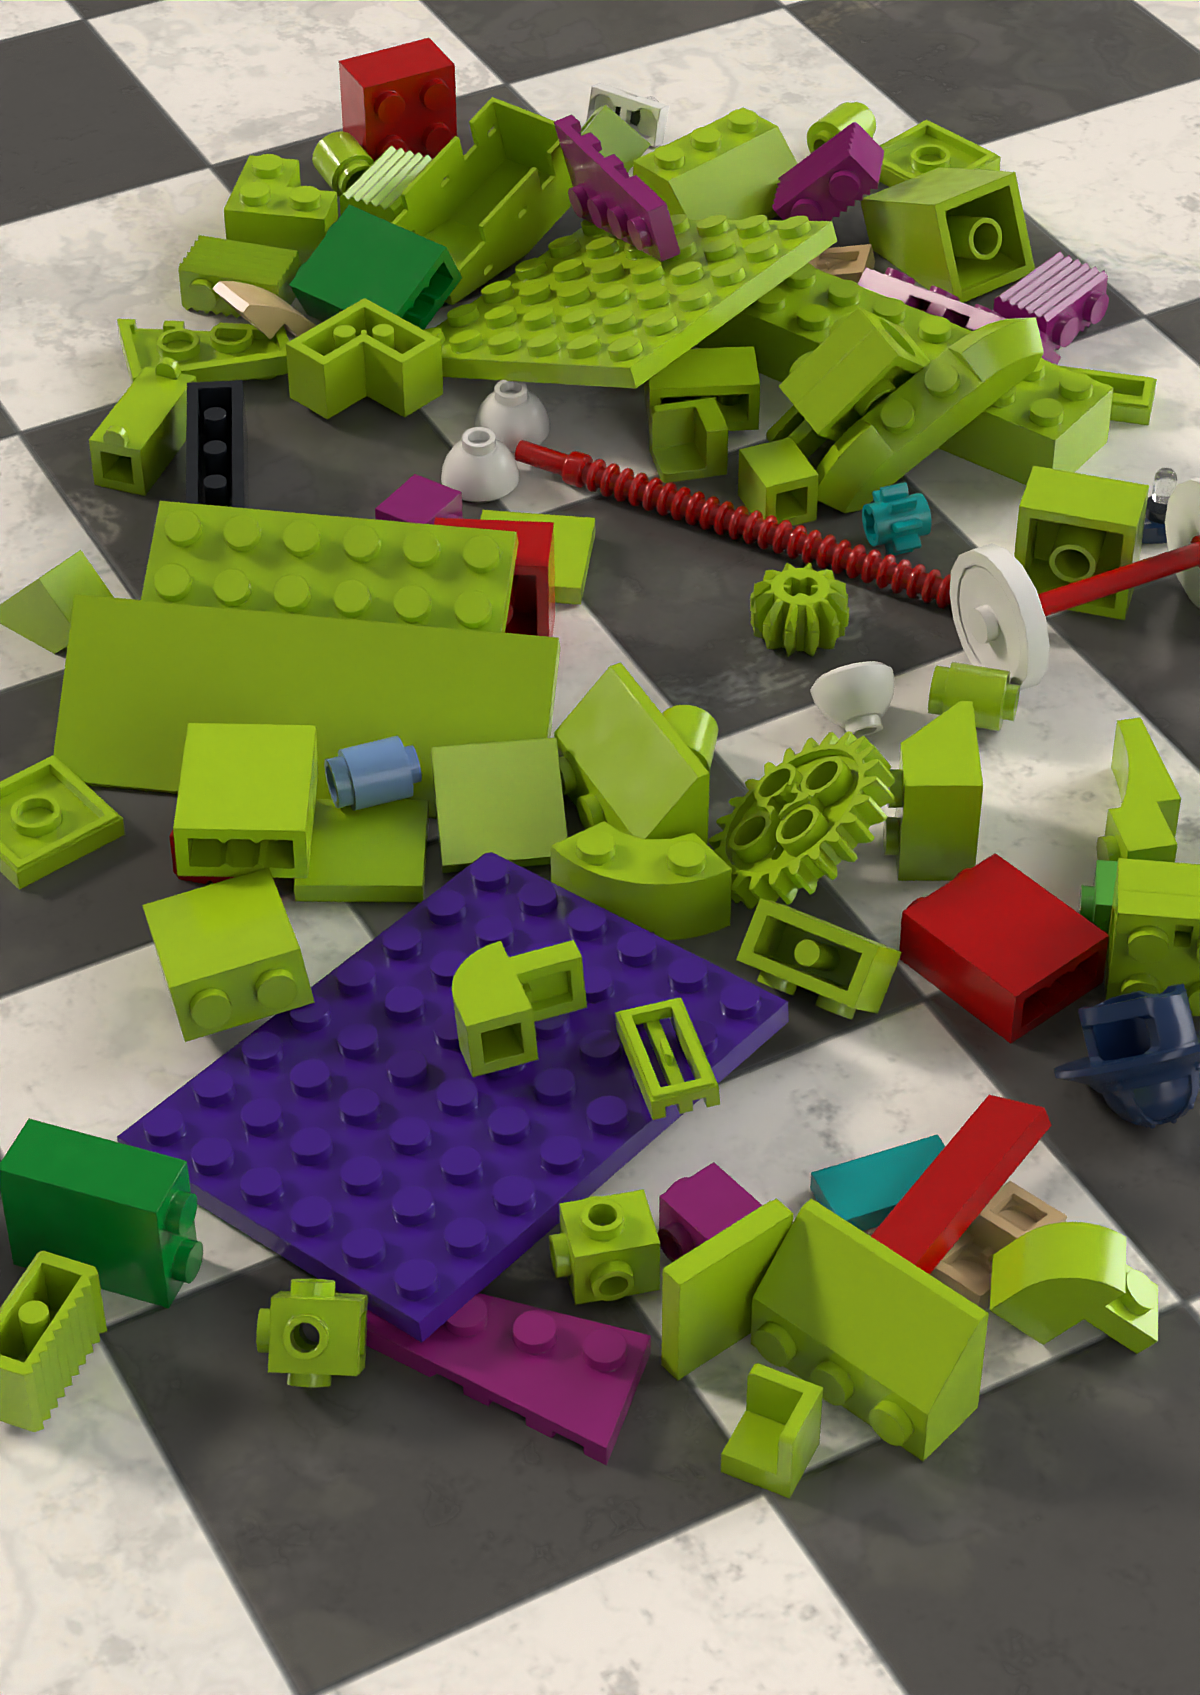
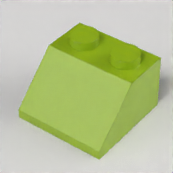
[883,701,983,881]

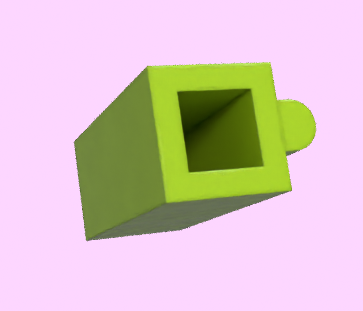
[89,357,196,496]

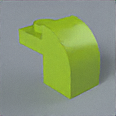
[452,940,587,1077]
[990,1222,1158,1354]

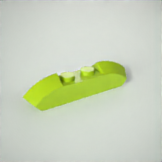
[816,317,1044,513]

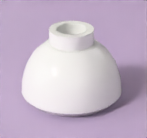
[474,380,550,453]
[441,427,519,503]
[810,661,895,738]

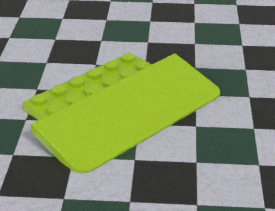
[54,501,561,819]

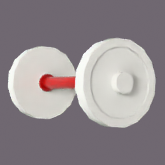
[949,477,1200,691]

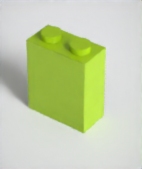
[173,723,318,878]
[142,867,315,1042]

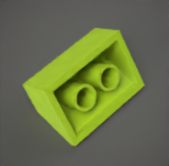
[633,107,798,220]
[554,662,710,845]
[750,1198,989,1461]

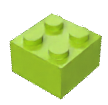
[1014,466,1149,620]

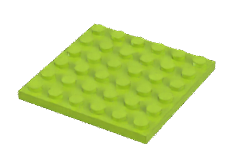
[424,214,837,389]

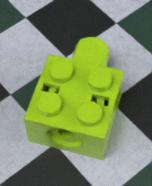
[766,307,931,458]
[1105,858,1200,1016]

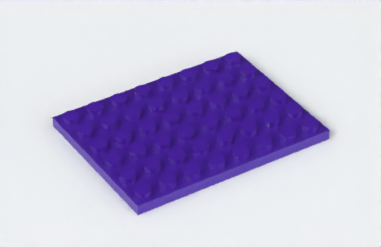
[117,852,789,1343]

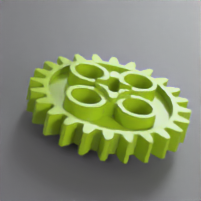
[708,731,896,909]

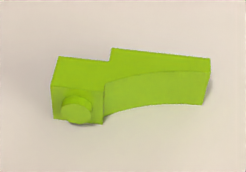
[1096,717,1181,862]

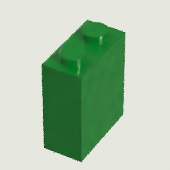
[289,204,462,330]
[0,1118,203,1308]

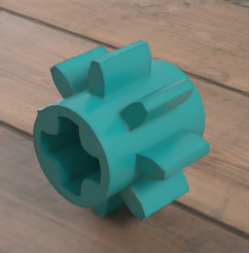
[862,482,932,555]

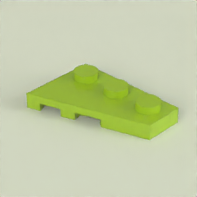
[117,319,289,384]

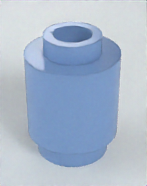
[324,736,422,811]

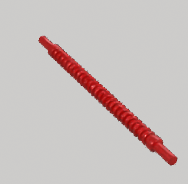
[515,440,952,609]

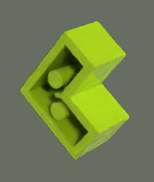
[224,154,338,266]
[286,298,444,419]

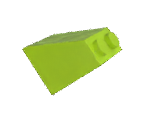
[860,167,1035,303]

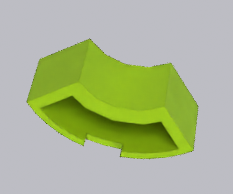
[551,821,732,941]

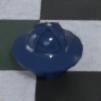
[1054,984,1200,1129]

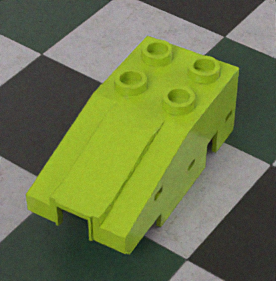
[392,97,573,305]

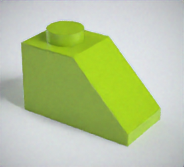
[0,550,114,654]

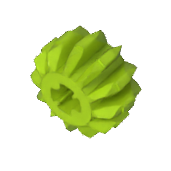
[750,563,850,657]

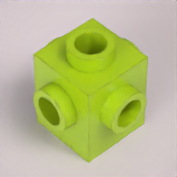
[549,1189,660,1305]
[256,1279,368,1387]

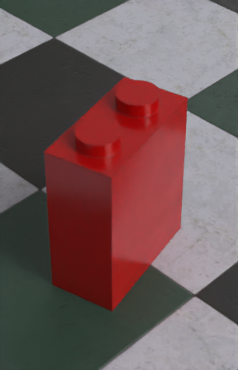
[899,853,1109,1044]

